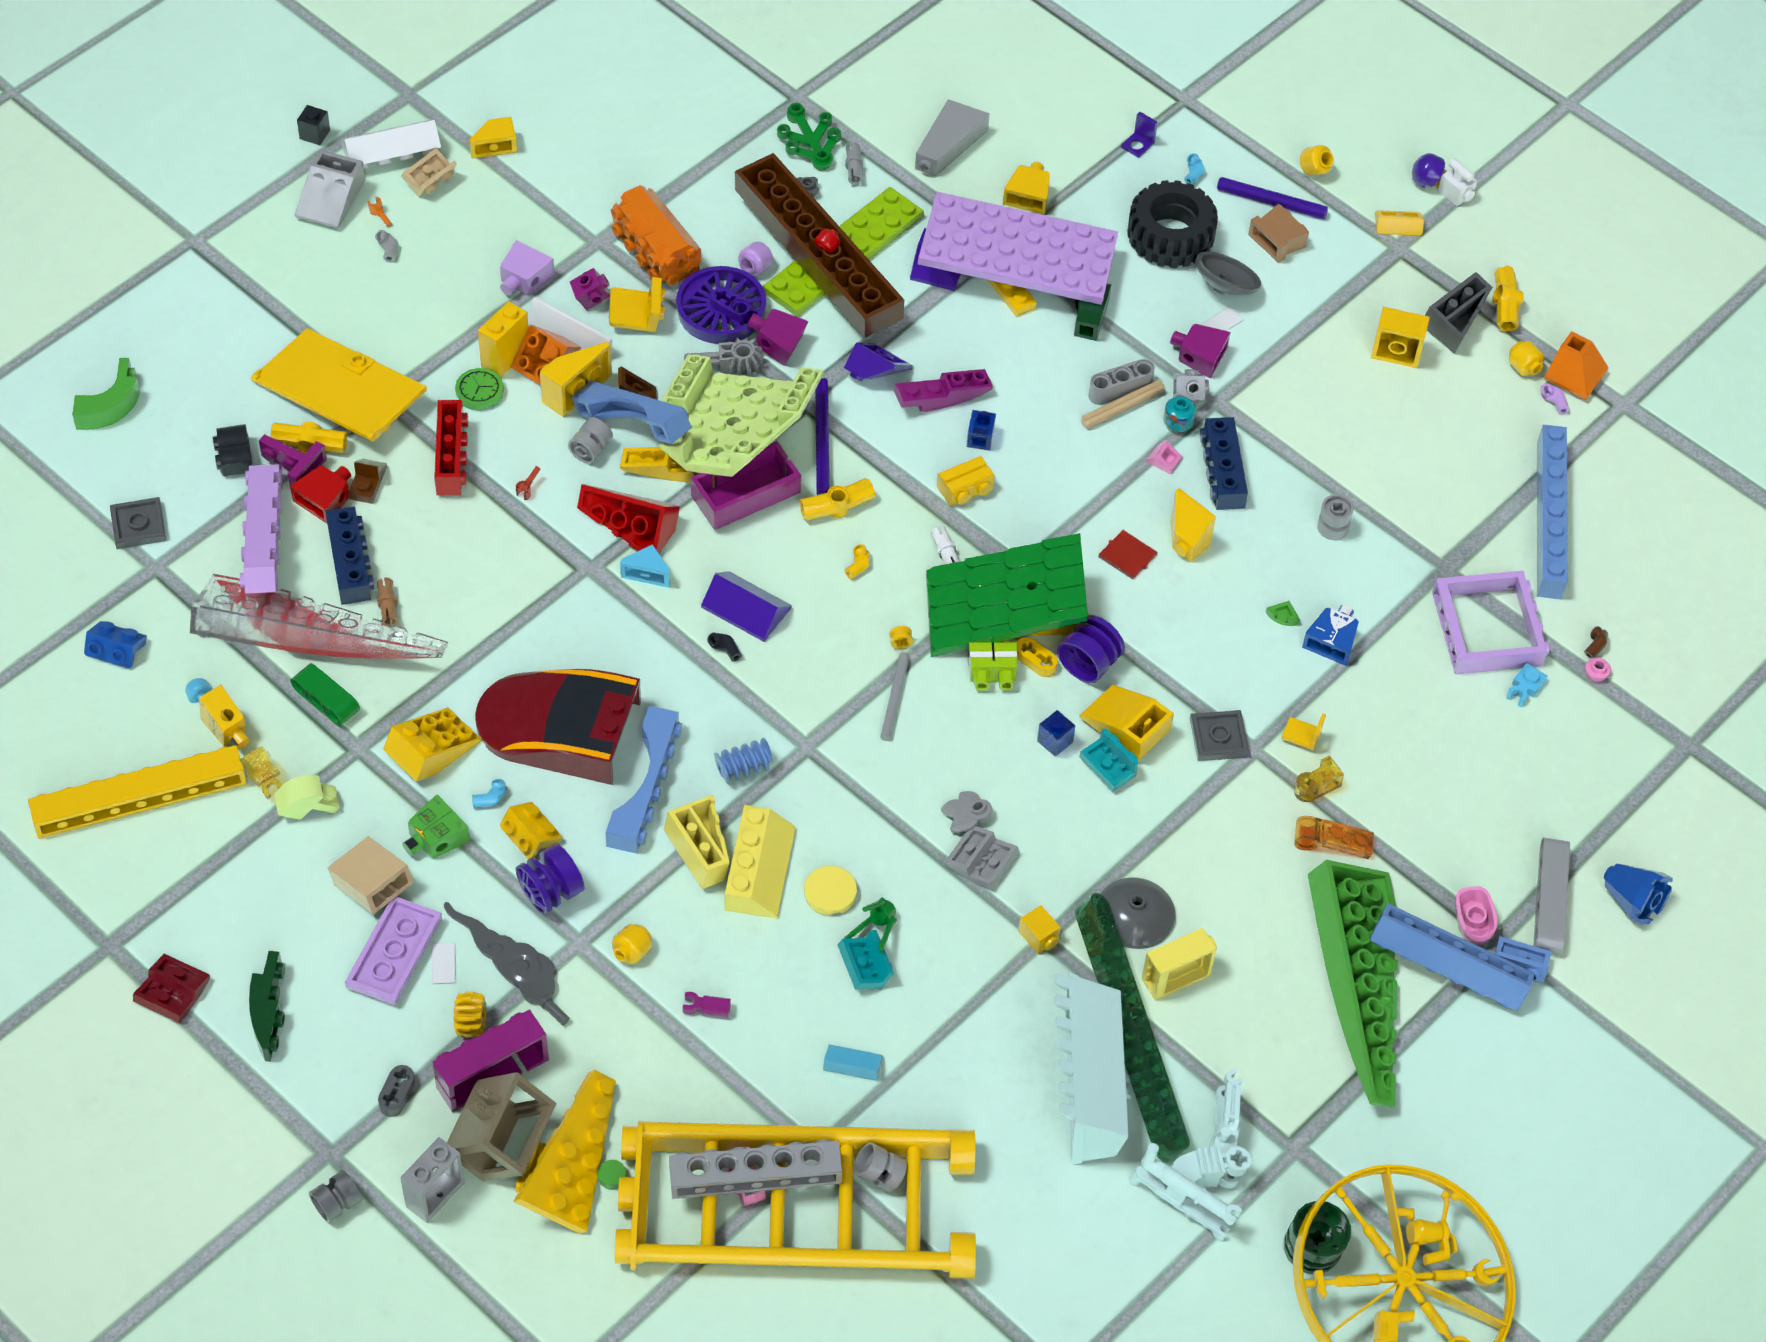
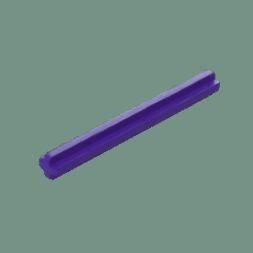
[1217,177,1328,219]

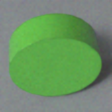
[598,1160,626,1189]

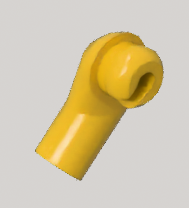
[844,544,870,579]

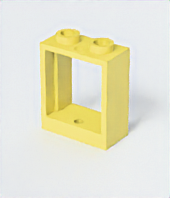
[1141,928,1217,1000]

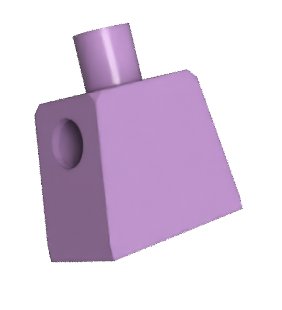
[500,240,555,295]

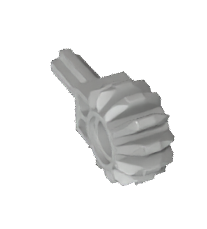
[684,337,763,377]

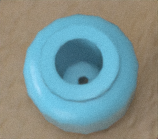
[185,678,212,703]

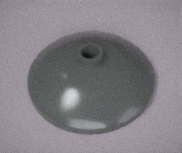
[1195,251,1261,295]
[1095,877,1175,949]

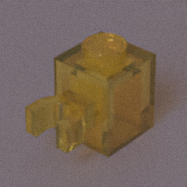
[239,746,282,799]

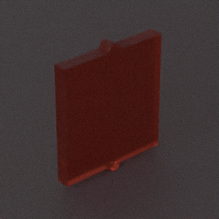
[1098,530,1158,580]

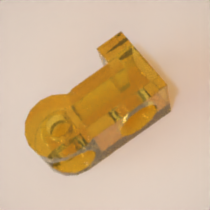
[1294,755,1344,802]

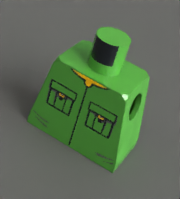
[402,794,470,858]

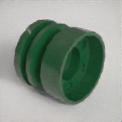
[1284,1201,1351,1274]

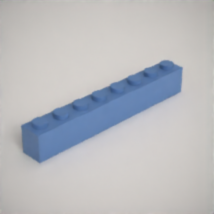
[1537,425,1568,599]

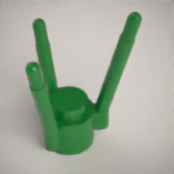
[844,897,897,951]

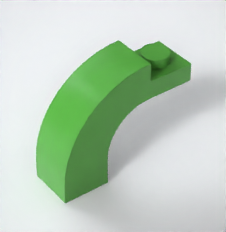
[72,358,140,430]

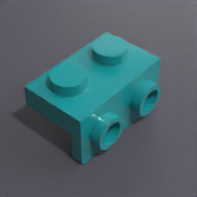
[1079,728,1139,792]
[838,930,893,990]

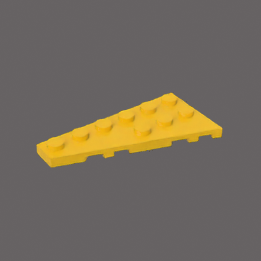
[513,1070,616,1234]

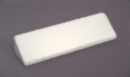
[528,297,613,355]

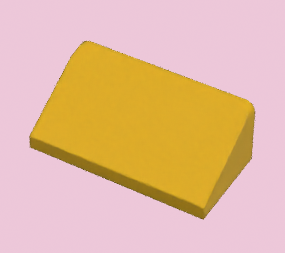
[1375,210,1424,236]

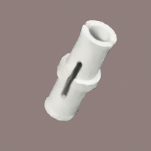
[931,526,960,564]

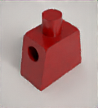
[290,466,351,524]

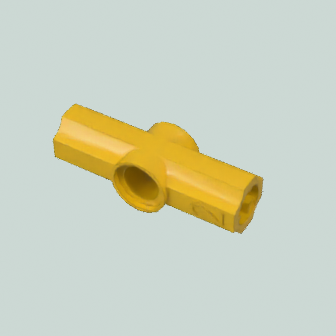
[270,421,348,453]

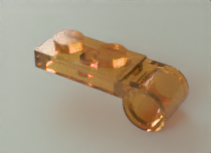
[1294,816,1374,859]

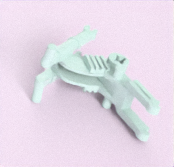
[1129,1069,1251,1241]

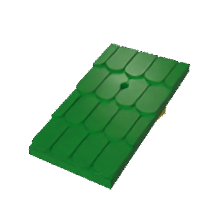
[926,533,1088,657]

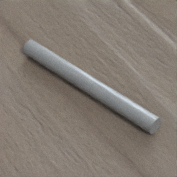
[880,652,910,741]

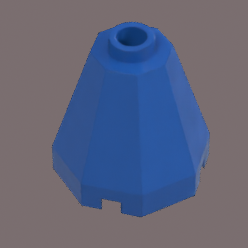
[1604,864,1673,924]

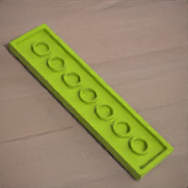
[763,187,924,317]

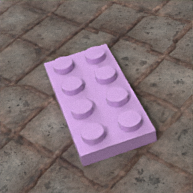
[345,897,442,1006]

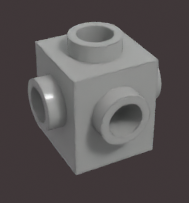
[1173,369,1209,404]

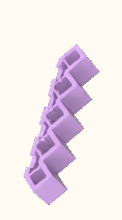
[240,464,283,593]

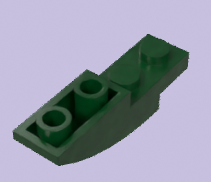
[249,951,285,1062]

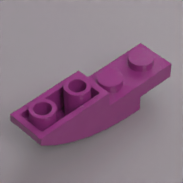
[893,369,993,412]

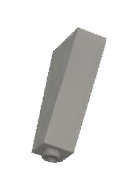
[915,99,990,176]

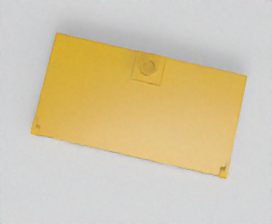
[251,328,427,442]

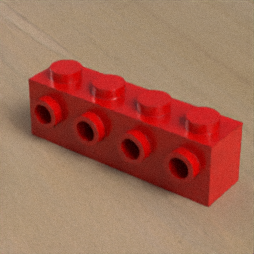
[434,400,468,495]

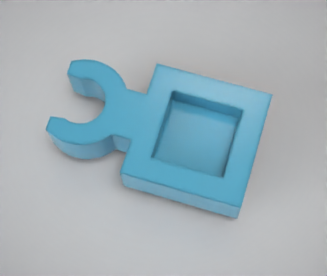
[1506,663,1548,707]

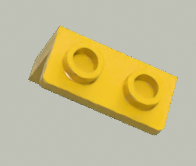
[500,802,562,859]

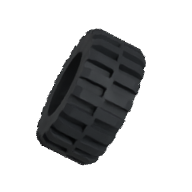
[1127,180,1218,268]

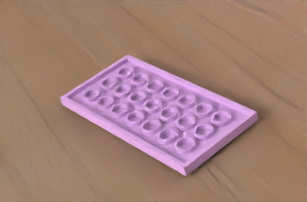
[918,192,1119,305]

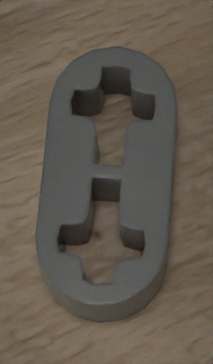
[378,1065,415,1117]

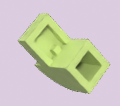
[274,775,340,820]

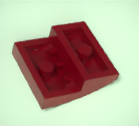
[133,953,210,1023]

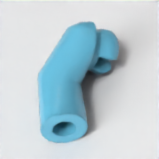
[1184,153,1205,184]
[472,779,507,808]

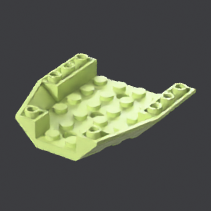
[660,354,824,477]

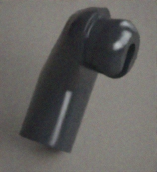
[707,632,742,662]

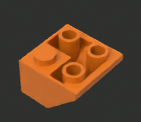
[511,325,581,385]
[1544,331,1609,400]

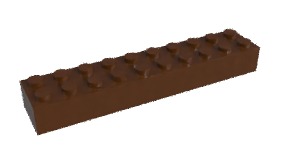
[735,153,905,338]

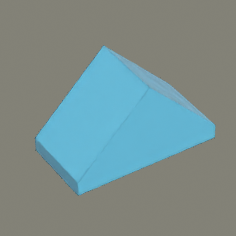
[620,545,670,588]

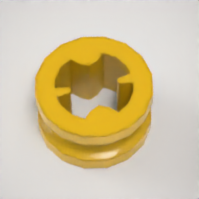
[889,626,913,649]

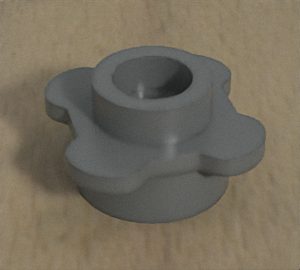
[797,177,819,196]

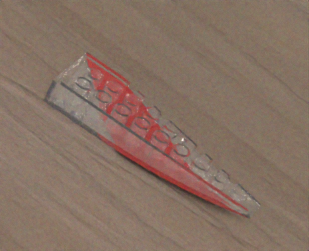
[190,574,448,659]

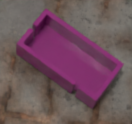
[691,441,801,530]
[432,1009,549,1113]

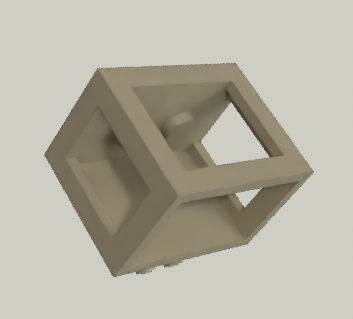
[447,1072,557,1181]

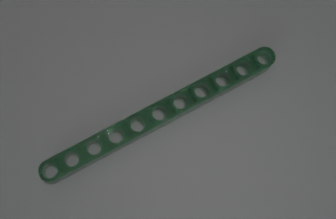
[1075,893,1190,1162]

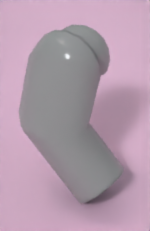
[375,230,398,262]

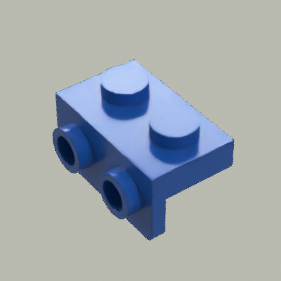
[84,621,147,669]

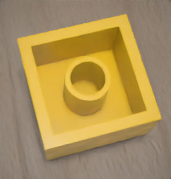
[1371,306,1430,368]

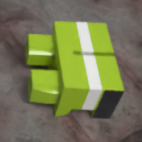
[967,642,1017,691]

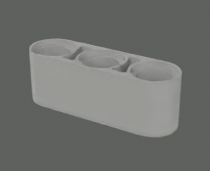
[1088,359,1155,405]

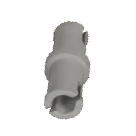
[845,142,863,185]

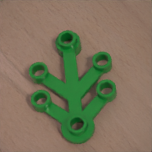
[777,103,841,170]

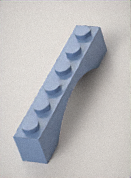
[571,381,692,445]
[605,705,683,854]

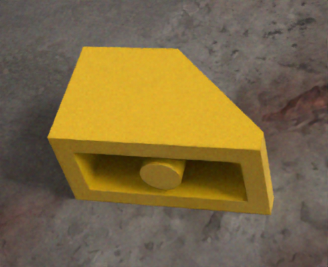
[469,117,517,158]

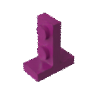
[259,434,327,486]

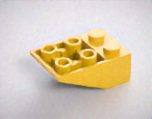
[1079,684,1174,761]
[383,708,481,782]

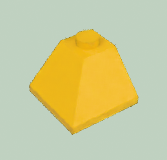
[1171,488,1216,562]

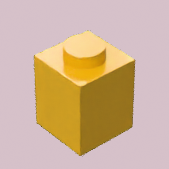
[1018,905,1061,954]

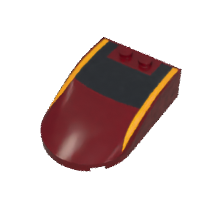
[475,669,641,785]

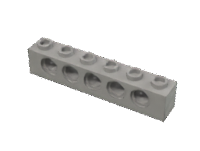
[669,1139,842,1199]

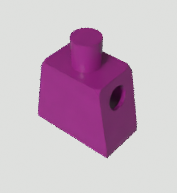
[747,309,809,366]
[1170,324,1231,378]

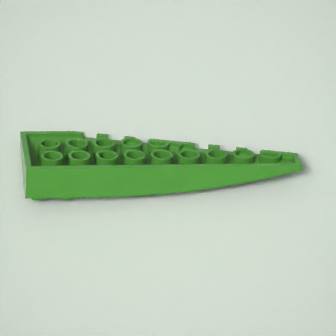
[1307,860,1398,1108]

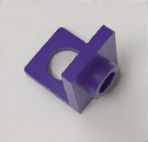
[1121,112,1158,158]

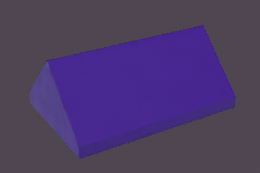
[701,571,792,642]

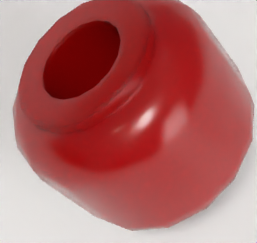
[814,229,841,254]

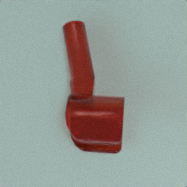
[516,466,541,500]

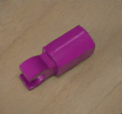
[682,991,731,1018]

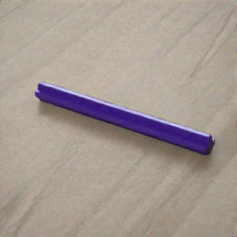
[815,378,830,495]

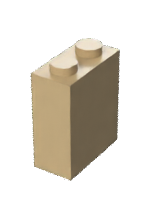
[327,836,414,915]

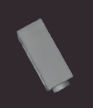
[400,1137,465,1223]

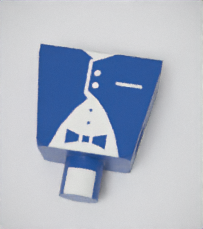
[1302,605,1359,666]

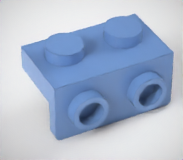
[1494,936,1552,983]

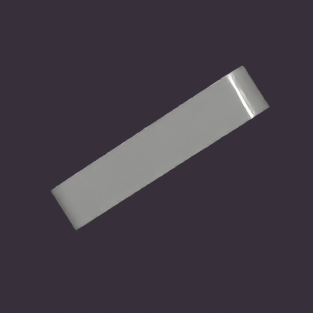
[1533,837,1570,954]

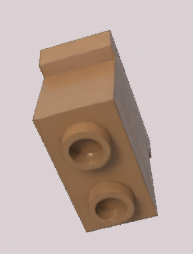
[1248,204,1309,263]

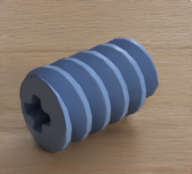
[714,738,772,783]

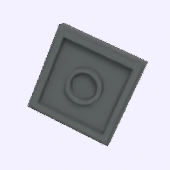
[110,497,167,549]
[1190,710,1249,761]

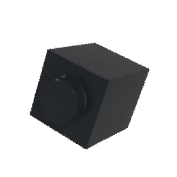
[297,105,330,145]

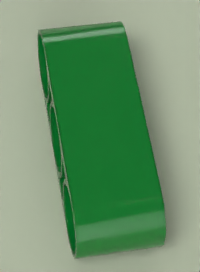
[290,663,360,726]

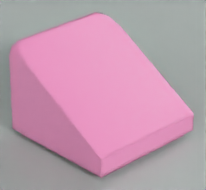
[1146,440,1183,474]

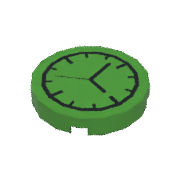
[455,368,504,410]

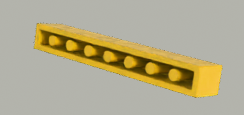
[28,745,247,839]

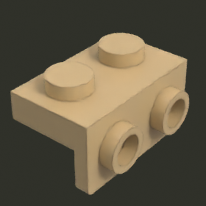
[401,148,457,197]

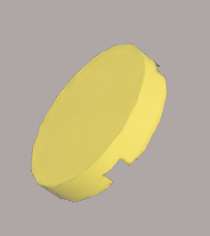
[804,866,857,916]

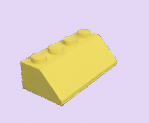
[725,805,796,919]

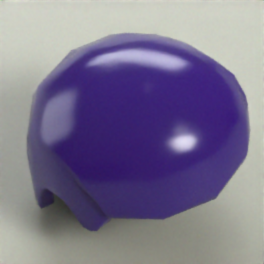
[1412,153,1445,188]

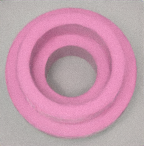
[1585,657,1611,682]

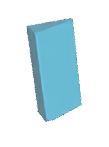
[823,1044,883,1081]

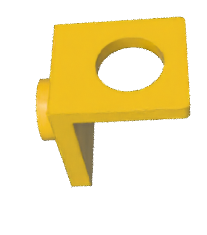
[1281,713,1326,751]

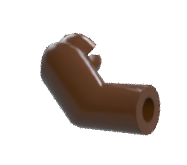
[1584,626,1608,658]

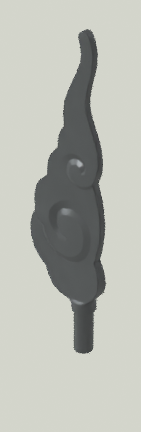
[444,902,569,1025]

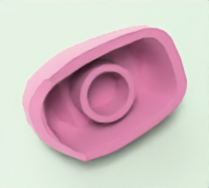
[1456,886,1497,946]

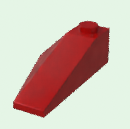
[577,484,680,554]

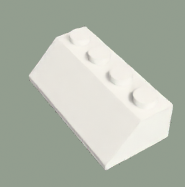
[340,120,441,169]

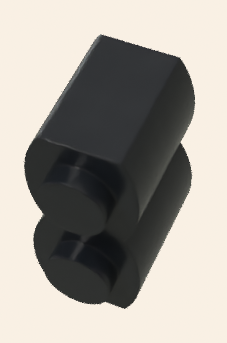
[213,424,253,476]

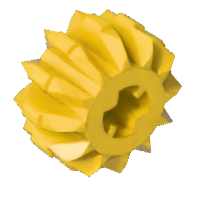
[453,992,487,1038]

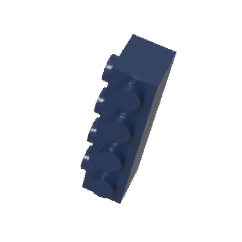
[1200,417,1248,510]
[325,506,375,605]

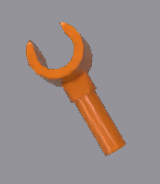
[367,197,392,227]

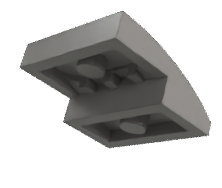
[945,826,1020,891]

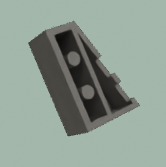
[1425,272,1493,354]

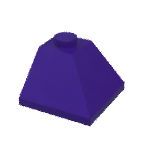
[910,228,961,291]
[844,342,913,381]

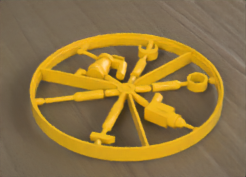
[1293,1164,1516,1342]

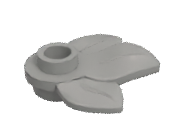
[941,791,993,833]

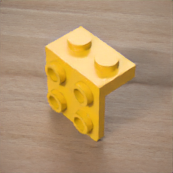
[609,277,665,332]

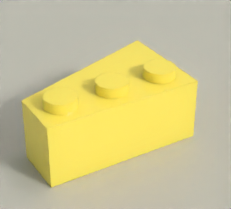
[664,795,729,889]

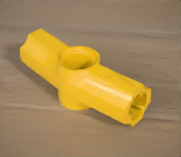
[1492,265,1524,332]
[799,478,875,520]

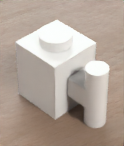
[1438,158,1477,206]

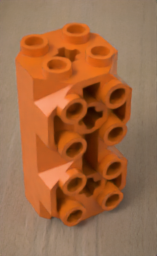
[611,185,701,285]

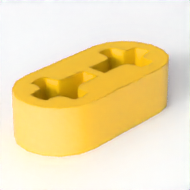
[1017,637,1058,677]

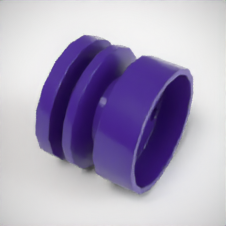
[1057,615,1125,683]
[515,843,585,914]

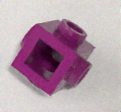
[570,268,610,310]

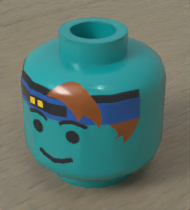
[1163,396,1196,432]

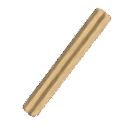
[1081,380,1165,429]

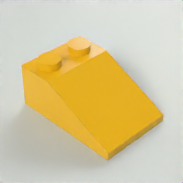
[540,342,612,417]

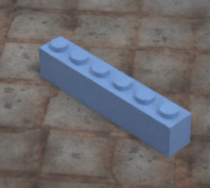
[1370,903,1535,1011]

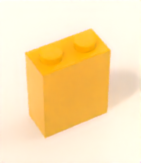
[478,301,529,377]

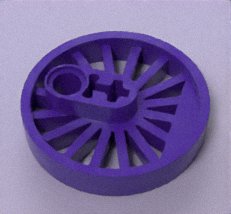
[676,266,766,344]

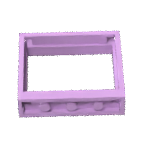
[1432,571,1549,674]

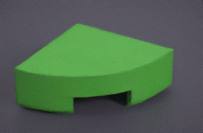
[1266,601,1300,626]

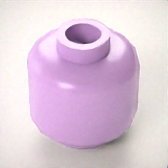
[738,242,773,276]

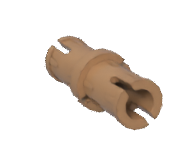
[377,577,398,626]

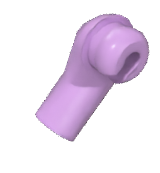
[1540,383,1569,415]

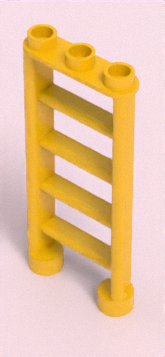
[615,1121,976,1279]

